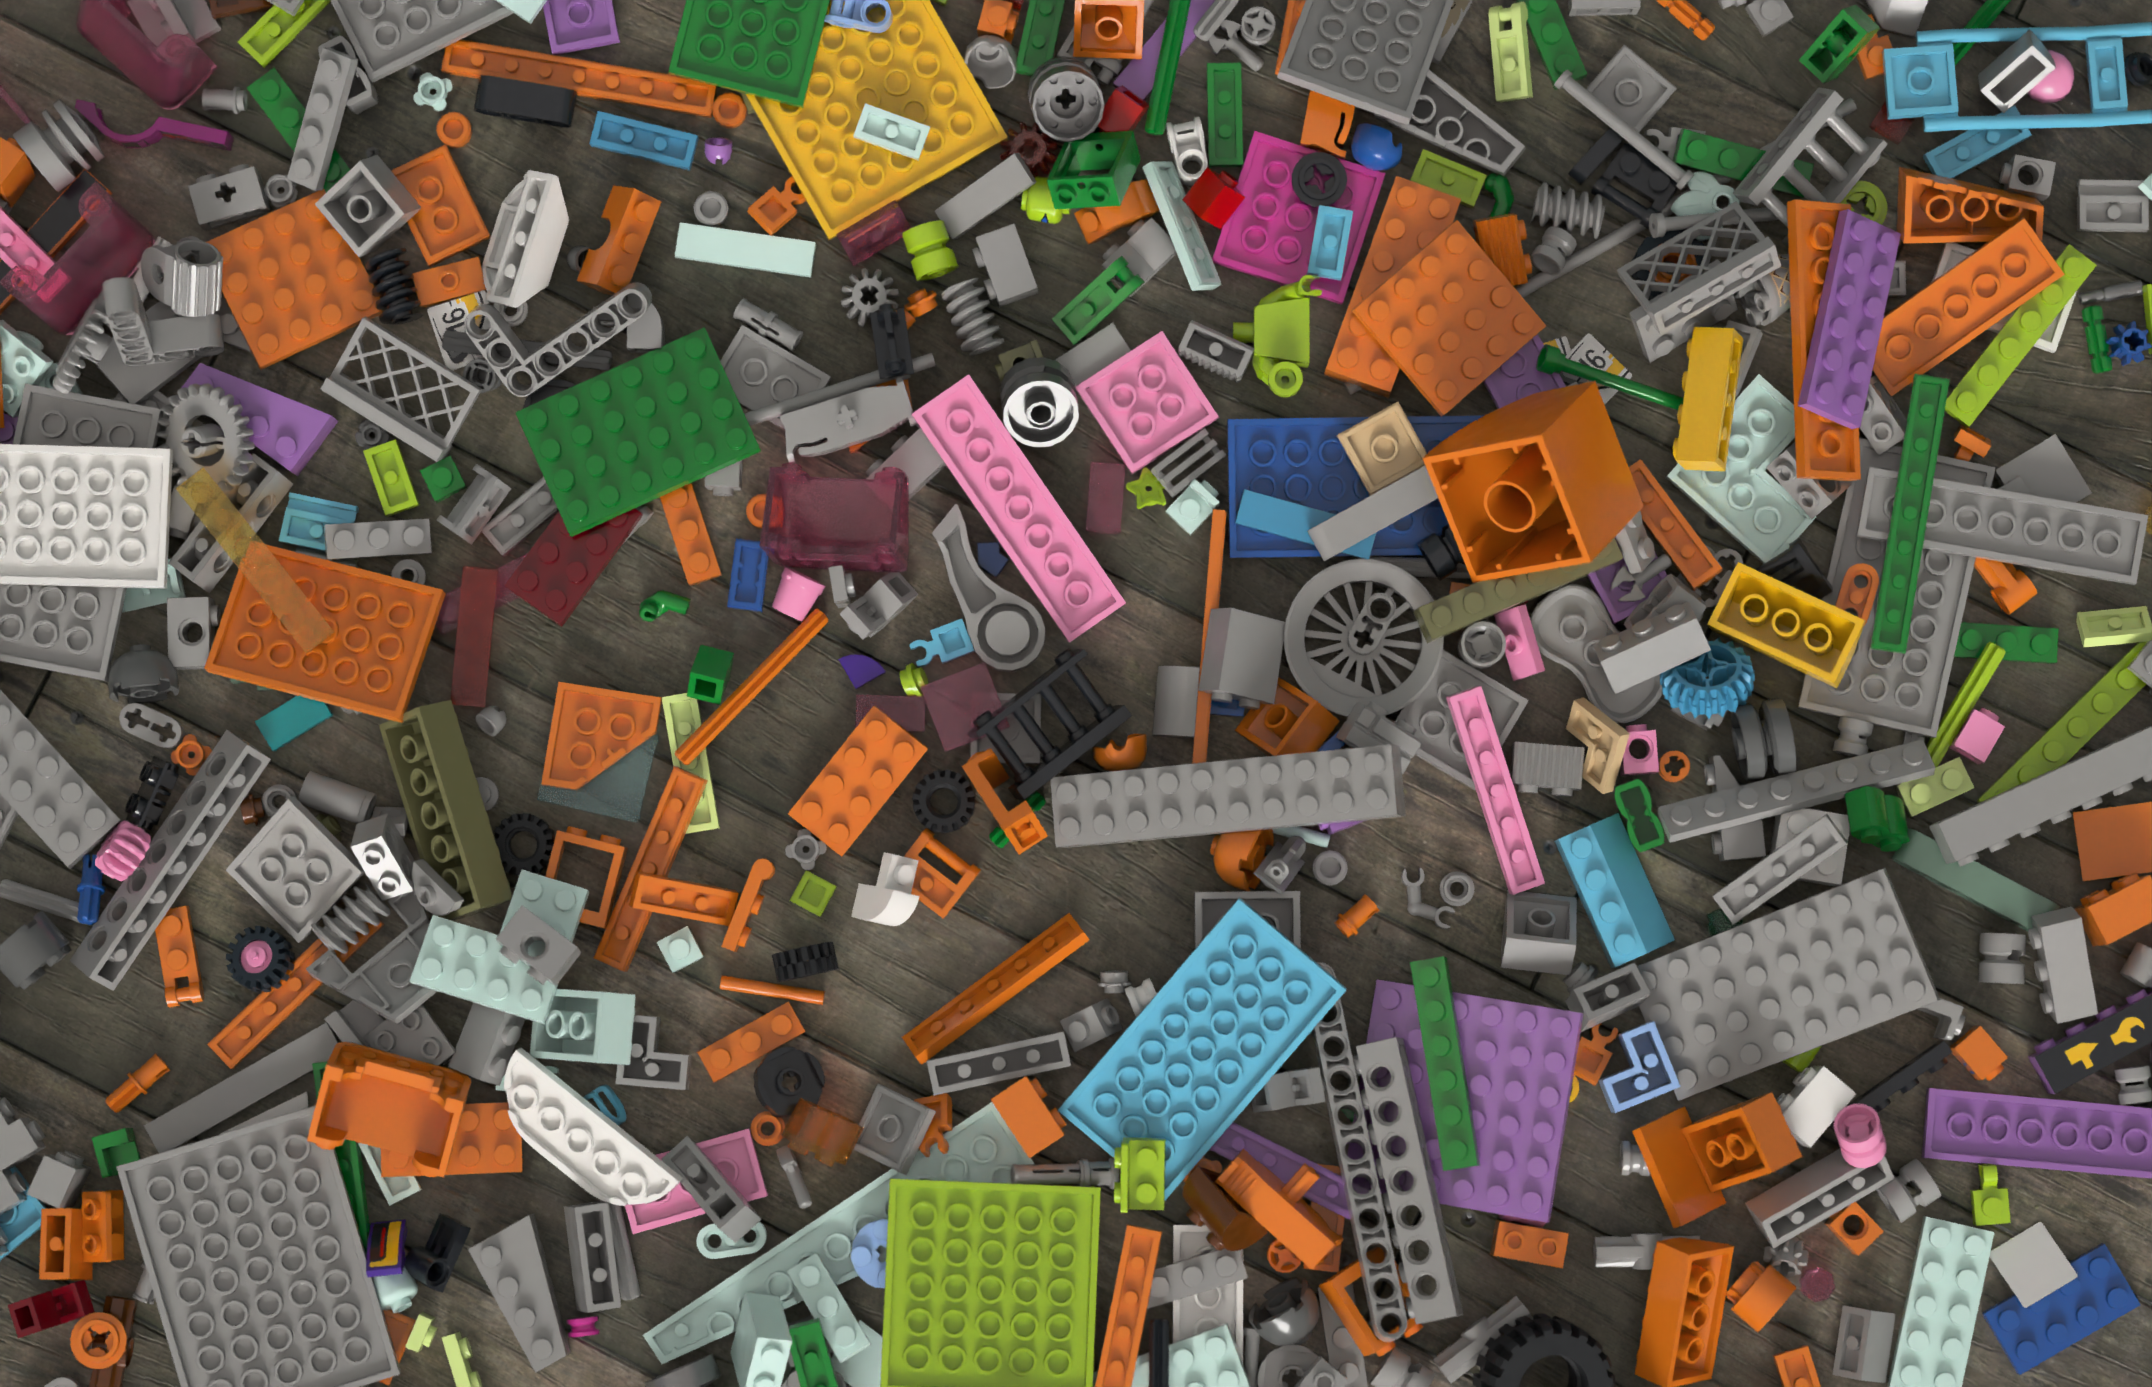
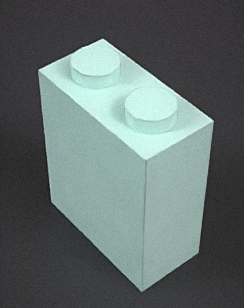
[730,1293,792,1387]

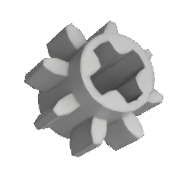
[1763,1237,1809,1278]

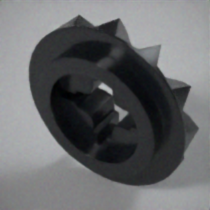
[1292,152,1347,208]

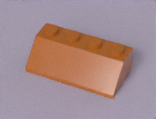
[1635,1237,1734,1387]

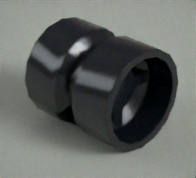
[1417,524,1465,581]

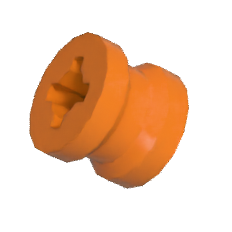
[1267,1239,1301,1273]

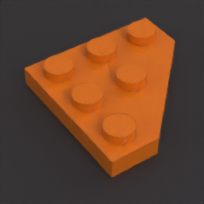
[541,682,662,791]

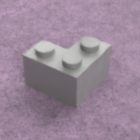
[615,1015,692,1090]

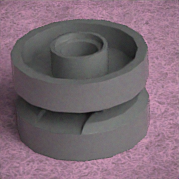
[1000,357,1079,447]
[1730,697,1796,781]

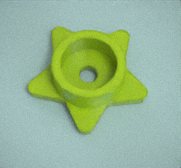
[1125,467,1166,509]

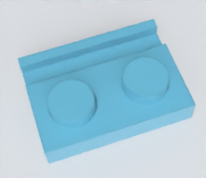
[279,492,359,552]

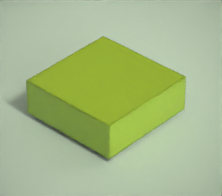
[790,870,837,917]

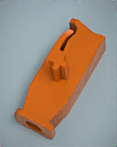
[1300,90,1355,160]
[1215,1148,1344,1270]

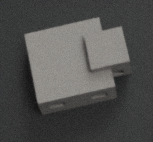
[1994,434,2092,503]

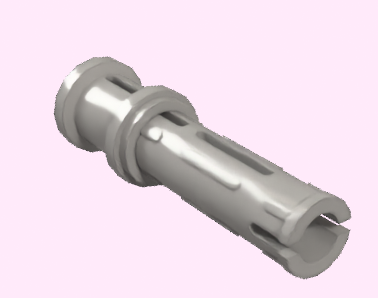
[1011,1158,1119,1189]

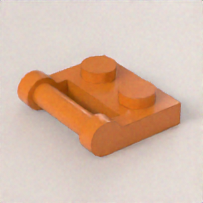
[904,828,982,919]

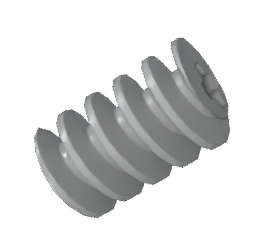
[1530,182,1605,239]
[941,278,1004,356]
[311,882,391,955]

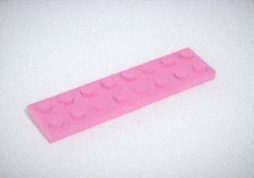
[911,374,1126,643]

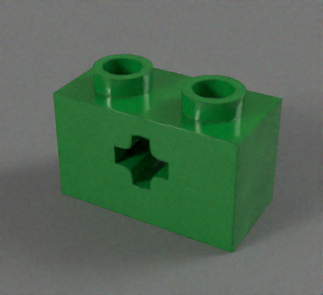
[1799,5,1880,84]

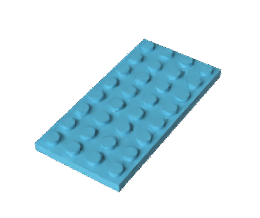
[1058,897,1347,1200]

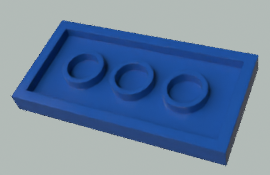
[1982,1243,2141,1375]

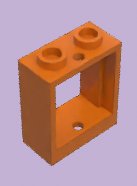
[545,826,628,929]
[1319,1247,1423,1357]

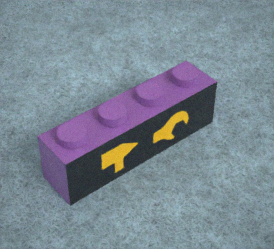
[2028,988,2152,1094]

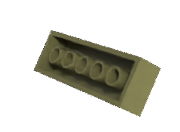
[379,700,512,921]

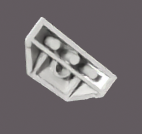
[482,170,569,308]

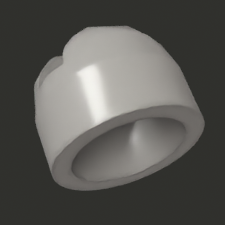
[476,706,507,736]

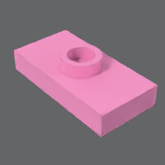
[1494,604,1545,681]

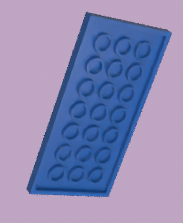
[1227,415,1485,558]

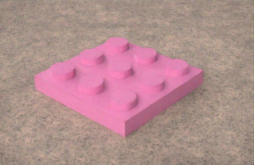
[1075,331,1219,474]

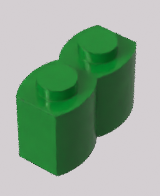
[1615,778,1664,853]
[1845,786,1910,852]

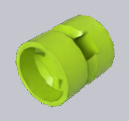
[902,220,959,281]

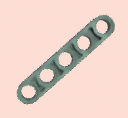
[1892,828,2060,932]

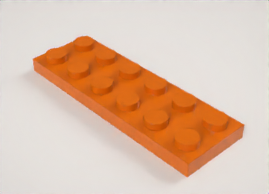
[1872,218,2065,397]

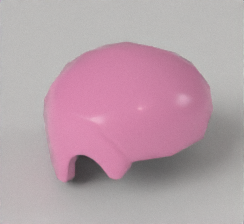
[2027,50,2074,103]

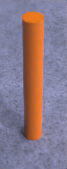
[720,975,825,1005]

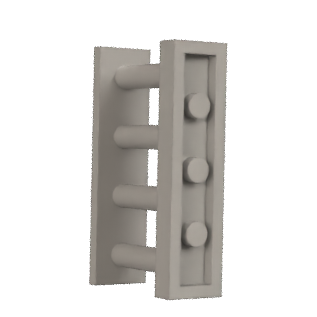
[1733,87,1888,247]

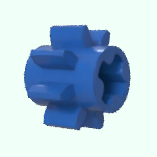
[2105,321,2152,366]

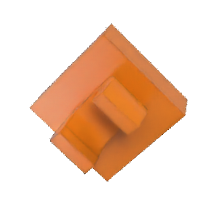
[1954,424,1991,462]

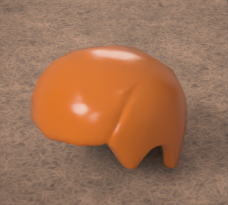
[1093,734,1147,772]

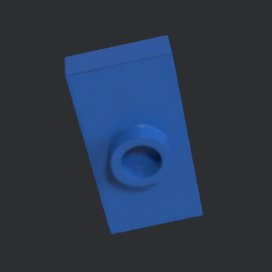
[727,539,771,612]

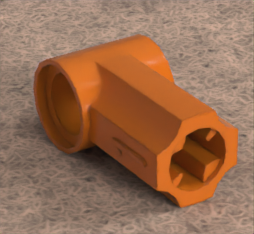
[1974,558,2037,615]

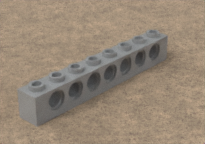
[70,730,271,991]
[1353,1037,1464,1324]

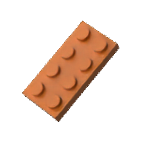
[788,705,929,857]
[381,1102,523,1177]

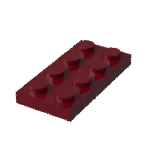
[504,508,643,627]

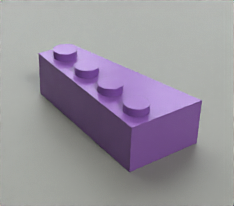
[182,363,338,476]

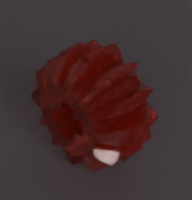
[1000,122,1058,178]

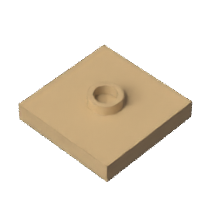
[1336,401,1427,496]

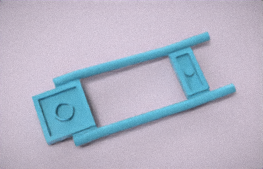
[1882,22,2152,132]

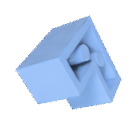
[1598,1021,1681,1113]

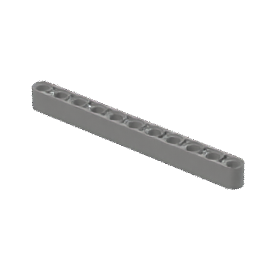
[1312,962,1407,1342]

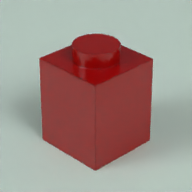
[1098,85,1149,133]
[1182,167,1245,229]

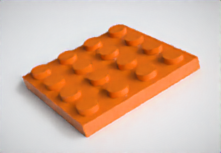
[206,188,384,370]
[1352,220,1546,416]

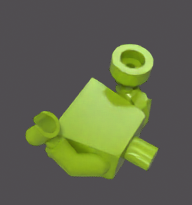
[1233,275,1322,397]

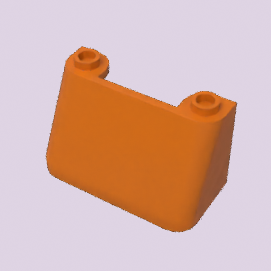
[307,1042,471,1177]

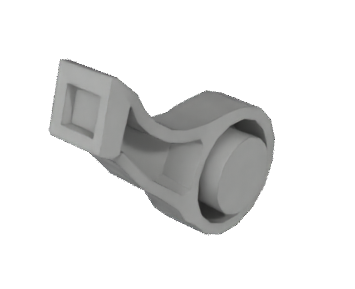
[932,504,1046,673]

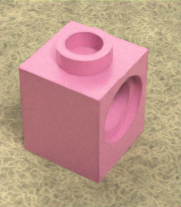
[1949,708,2005,764]
[1620,724,1659,776]

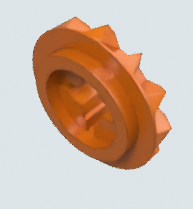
[70,1312,128,1369]

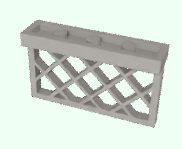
[1617,201,1781,335]
[320,317,482,462]

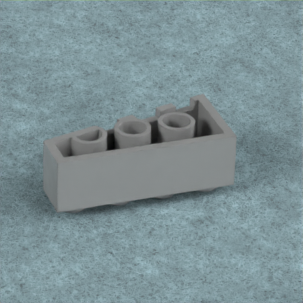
[1374,70,1525,176]
[468,1214,571,1373]

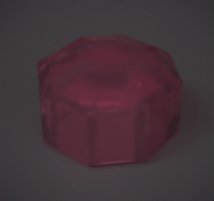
[1799,1267,1835,1302]

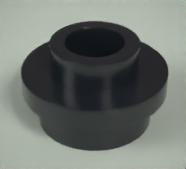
[2124,52,2152,86]

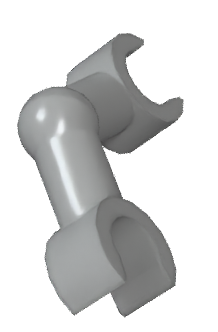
[1401,868,1455,929]

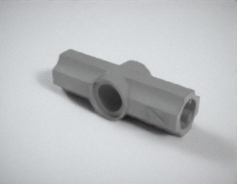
[1593,1233,1700,1270]
[1432,1296,1533,1383]

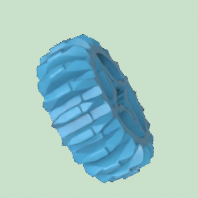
[1660,636,1755,719]

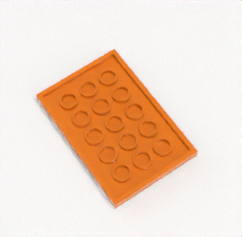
[204,540,446,723]

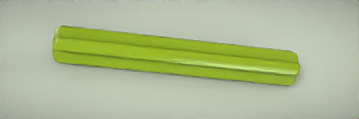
[1926,642,2006,767]

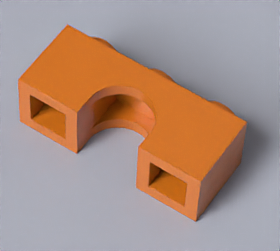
[576,185,661,295]

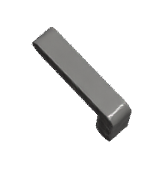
[102,277,224,366]
[464,282,652,397]

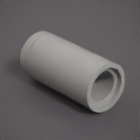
[298,771,377,824]

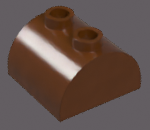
[1182,1166,1269,1251]

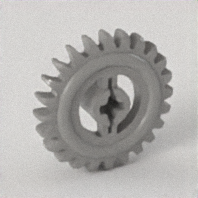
[53,290,112,394]
[156,383,254,497]

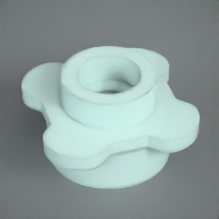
[414,73,453,111]

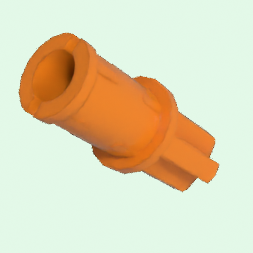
[105,1053,170,1113]

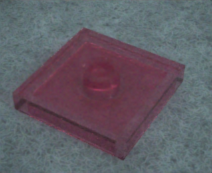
[920,662,1010,752]

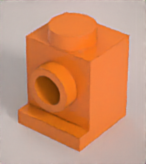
[977,0,1020,45]

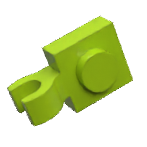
[1970,1164,2011,1226]

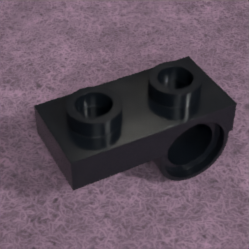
[404,1213,471,1293]

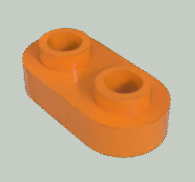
[1835,563,1879,625]

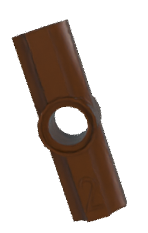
[89,1295,138,1387]

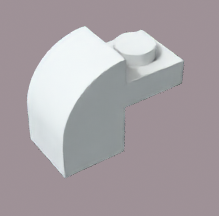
[851,852,920,926]

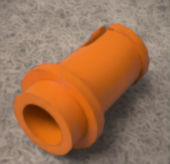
[1334,894,1380,938]

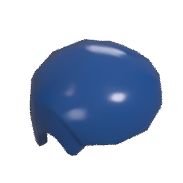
[1351,123,1402,171]

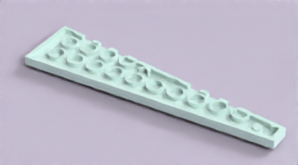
[643,1102,1035,1364]

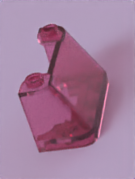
[76,0,218,110]
[0,182,155,335]
[760,463,909,572]

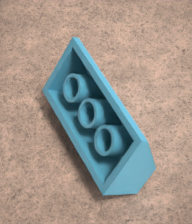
[1554,813,1675,968]

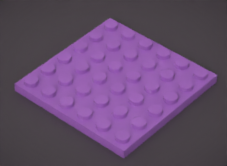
[1347,979,1584,1223]

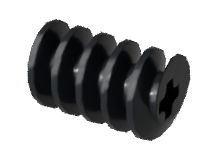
[365,248,423,325]

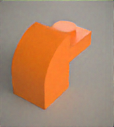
[1074,179,1160,244]

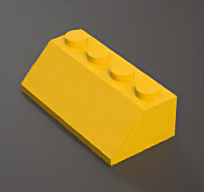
[1707,562,1865,688]

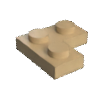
[1566,698,1630,794]

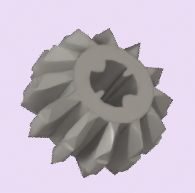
[841,268,899,327]

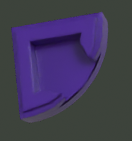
[838,655,886,690]

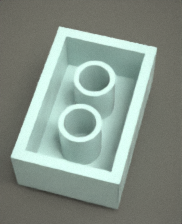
[530,989,636,1065]

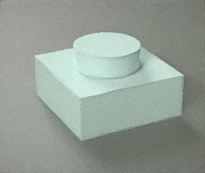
[657,926,704,973]

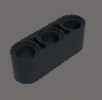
[474,75,577,128]

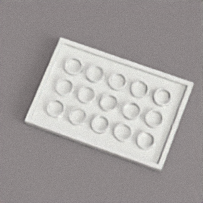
[0,444,173,589]

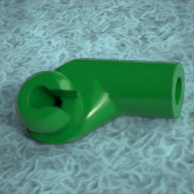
[639,590,691,622]

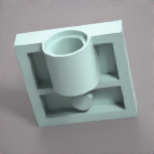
[0,320,53,417]

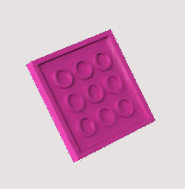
[1212,131,1386,305]

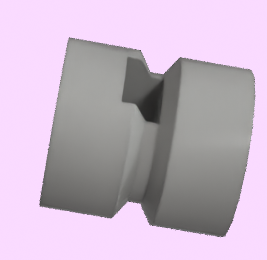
[1457,621,1506,670]
[1978,933,2026,984]
[1876,1158,1941,1223]
[1370,1347,1436,1387]

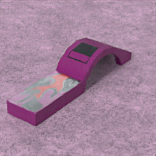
[75,99,234,151]

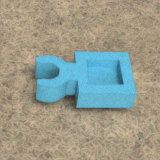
[909,618,975,667]

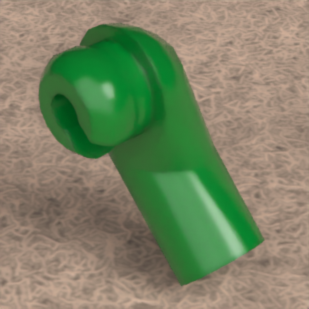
[1484,173,1514,217]

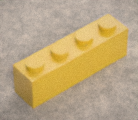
[1673,327,1743,471]

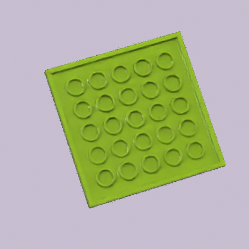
[880,1179,1101,1387]

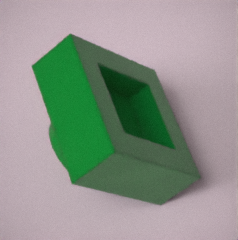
[420,455,468,503]

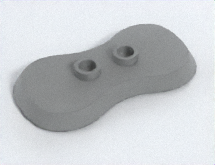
[1530,584,1663,723]

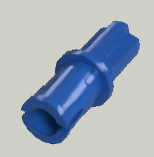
[77,854,105,925]

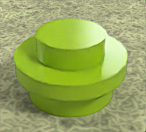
[899,663,928,697]

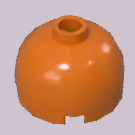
[1210,829,1274,892]

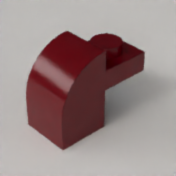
[8,1279,95,1338]

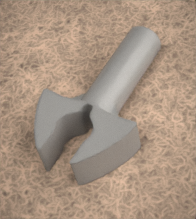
[1208,20,1264,71]
[1610,554,1672,602]
[776,1144,812,1209]

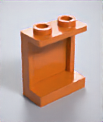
[961,748,1048,855]

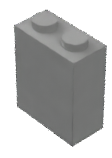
[1198,608,1285,710]

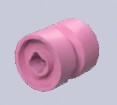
[1834,1104,1887,1168]

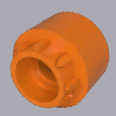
[1726,1261,1797,1333]

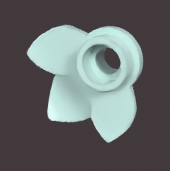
[1670,172,1740,241]

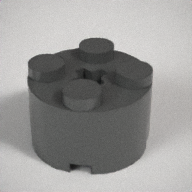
[0,911,72,990]

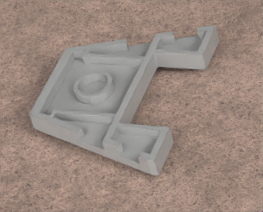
[306,889,437,1025]

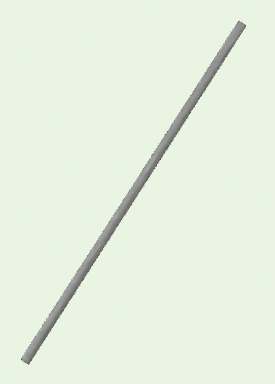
[1344,98,1857,395]

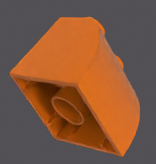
[1423,381,1644,583]

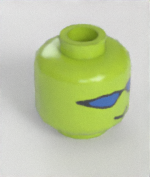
[1021,177,1071,224]

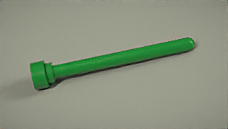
[1536,344,1684,410]

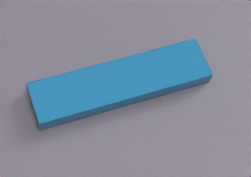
[1235,489,1376,559]

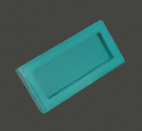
[255,696,333,752]

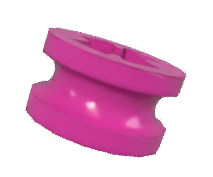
[567,1316,600,1337]

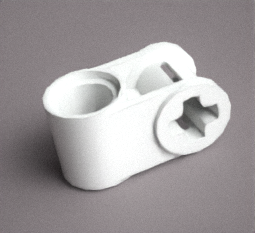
[1166,116,1208,186]

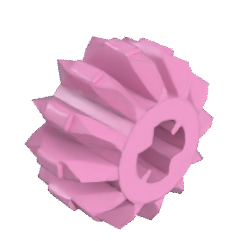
[95,820,151,882]

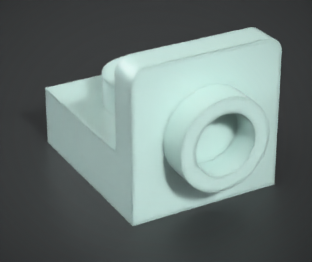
[1165,479,1220,536]

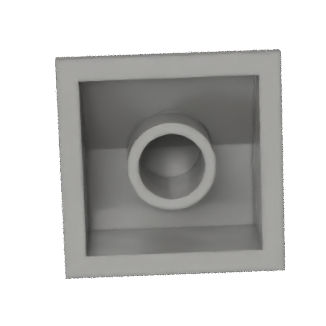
[1501,890,1577,975]

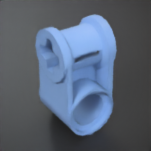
[825,0,893,33]

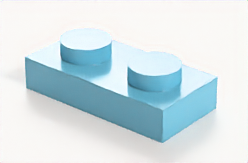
[1307,205,1353,281]

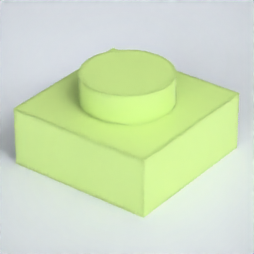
[405,1312,437,1352]

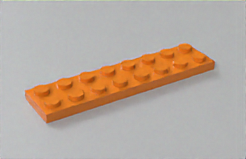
[1787,199,1861,481]

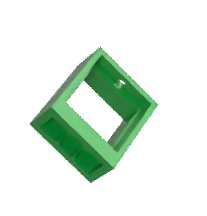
[1047,131,1141,209]

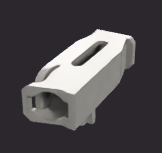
[780,377,917,465]

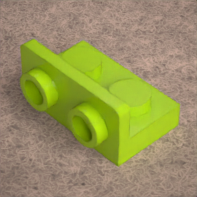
[1114,1137,1166,1213]

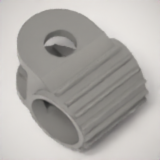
[141,236,223,317]

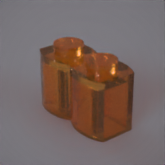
[781,1098,864,1167]

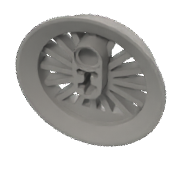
[1284,559,1444,717]

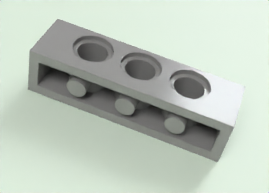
[168,453,294,593]

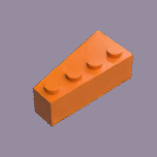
[1897,167,2044,243]

